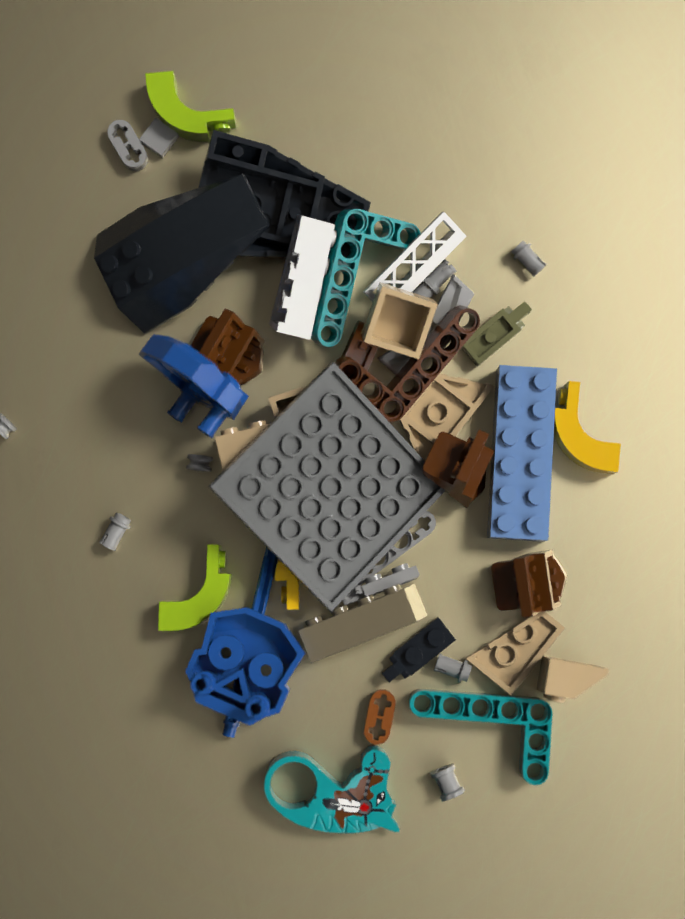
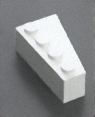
[269,214,337,340]

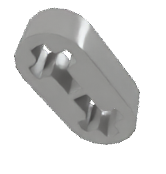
[107,120,148,171]

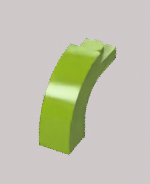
[145,71,236,142]
[158,544,232,631]

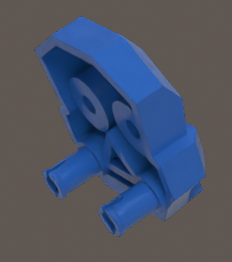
[138,334,249,439]
[185,607,305,726]

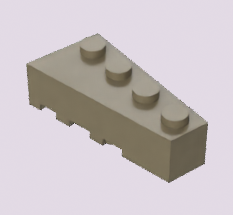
[298,584,427,663]

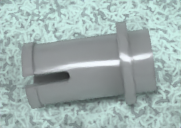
[512,240,547,277]
[99,512,131,551]
[434,654,472,682]

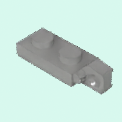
[342,563,420,605]

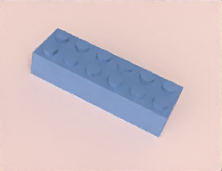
[487,365,557,542]

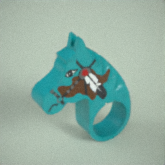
[264,745,400,833]

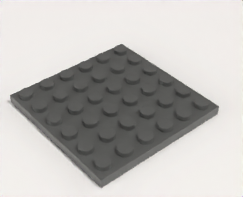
[208,362,445,612]

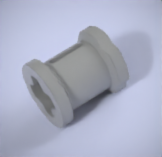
[430,764,465,801]

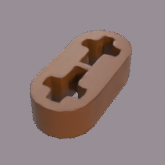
[364,689,396,745]

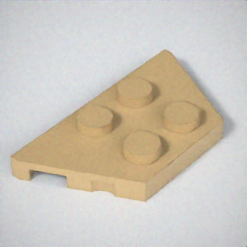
[400,374,494,461]

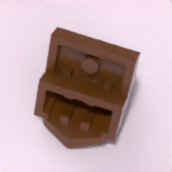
[190,308,265,385]
[422,430,495,509]
[491,549,567,617]

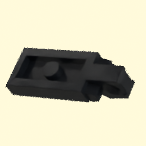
[382,617,456,683]

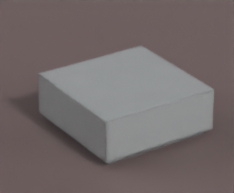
[139,118,179,158]

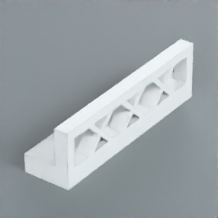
[363,212,467,302]

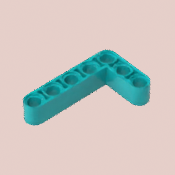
[311,209,420,347]
[408,689,552,785]

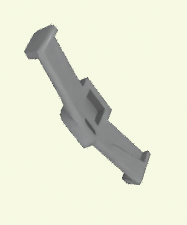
[377,274,475,375]

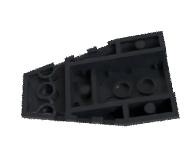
[198,130,371,257]
[94,174,270,334]

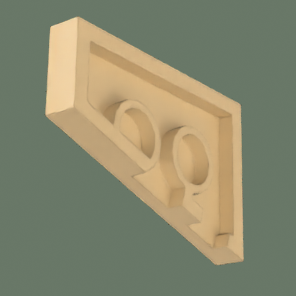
[466,611,565,696]

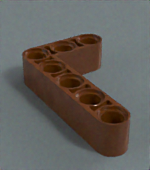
[335,305,480,422]

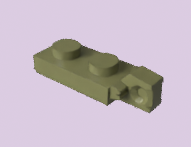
[462,301,532,367]

